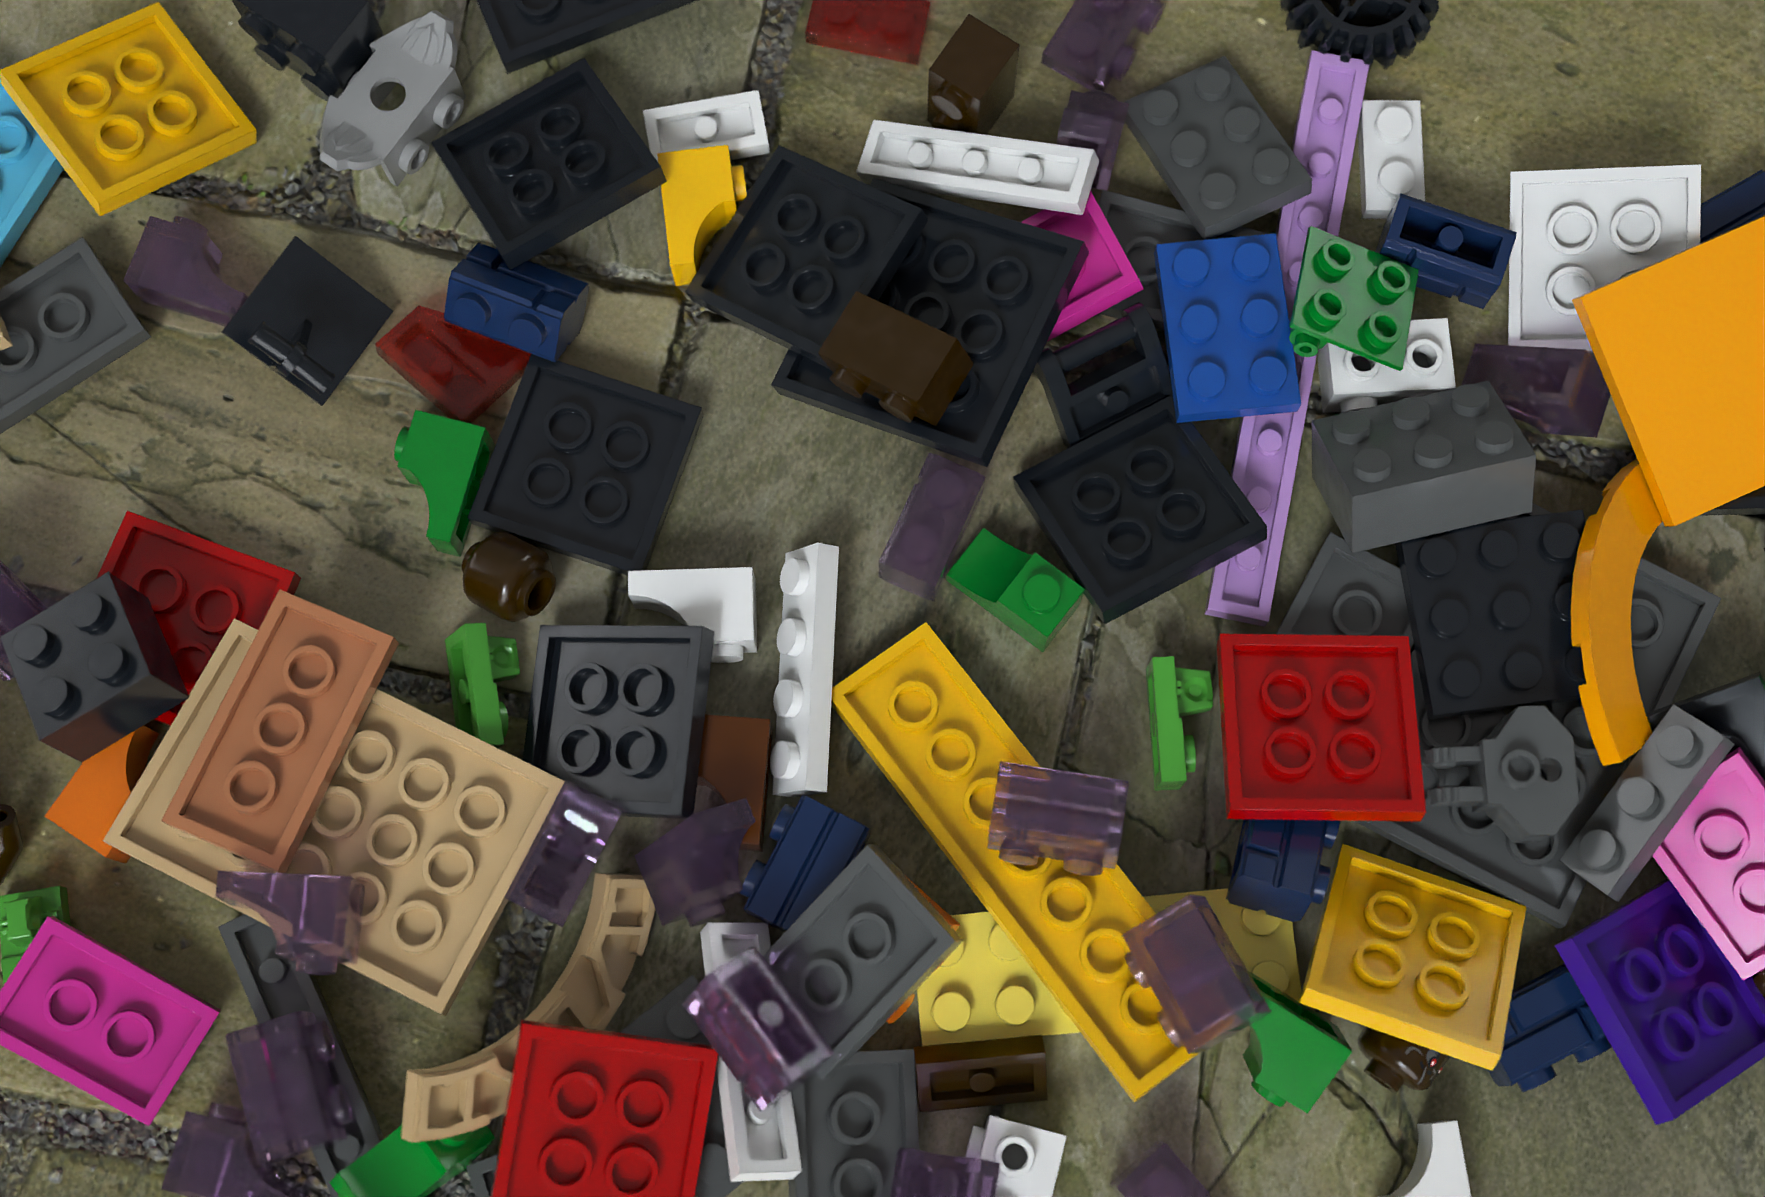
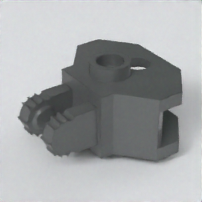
[1424,706,1579,843]

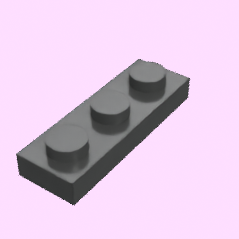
[1559,704,1734,902]

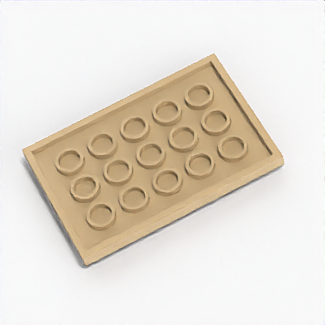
[103,618,569,1017]

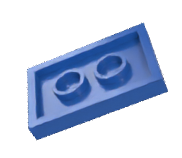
[1154,233,1301,423]

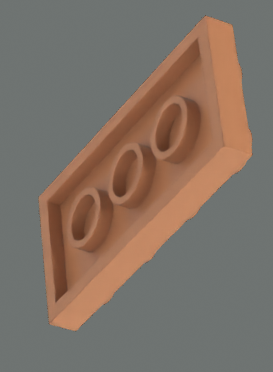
[161,589,399,876]

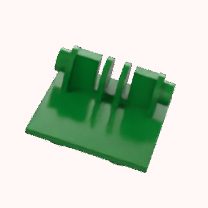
[1289,226,1419,371]

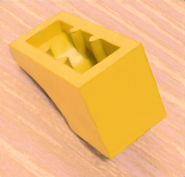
[657,145,747,286]

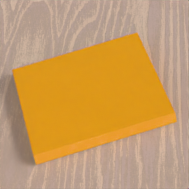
[1572,215,1765,527]

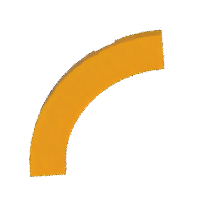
[1571,458,1662,766]

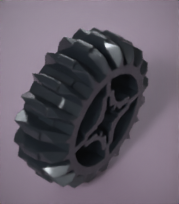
[1280,0,1439,71]

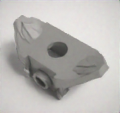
[319,10,466,186]

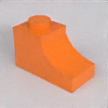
[44,725,159,864]

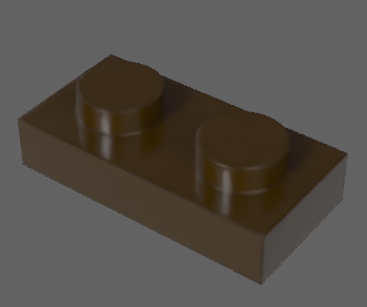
[914,1035,1048,1112]

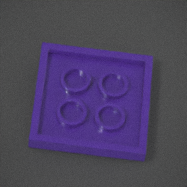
[1555,878,1765,1125]

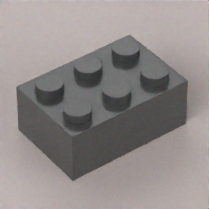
[1311,380,1536,553]

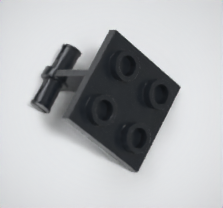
[221,236,393,406]

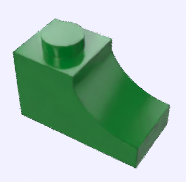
[394,410,496,557]
[946,527,1085,652]
[1219,961,1353,1114]
[330,1124,496,1197]

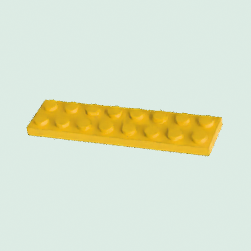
[831,622,1240,1103]

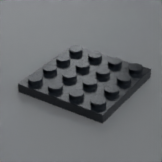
[771,178,1089,467]

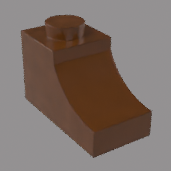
[697,714,773,852]

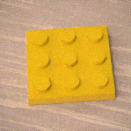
[0,2,257,216]
[1299,843,1527,1071]

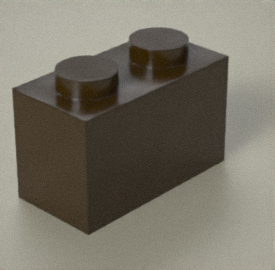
[927,14,1020,135]
[818,291,974,426]

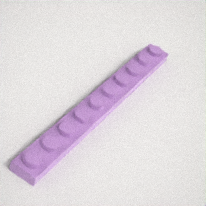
[1205,50,1369,627]

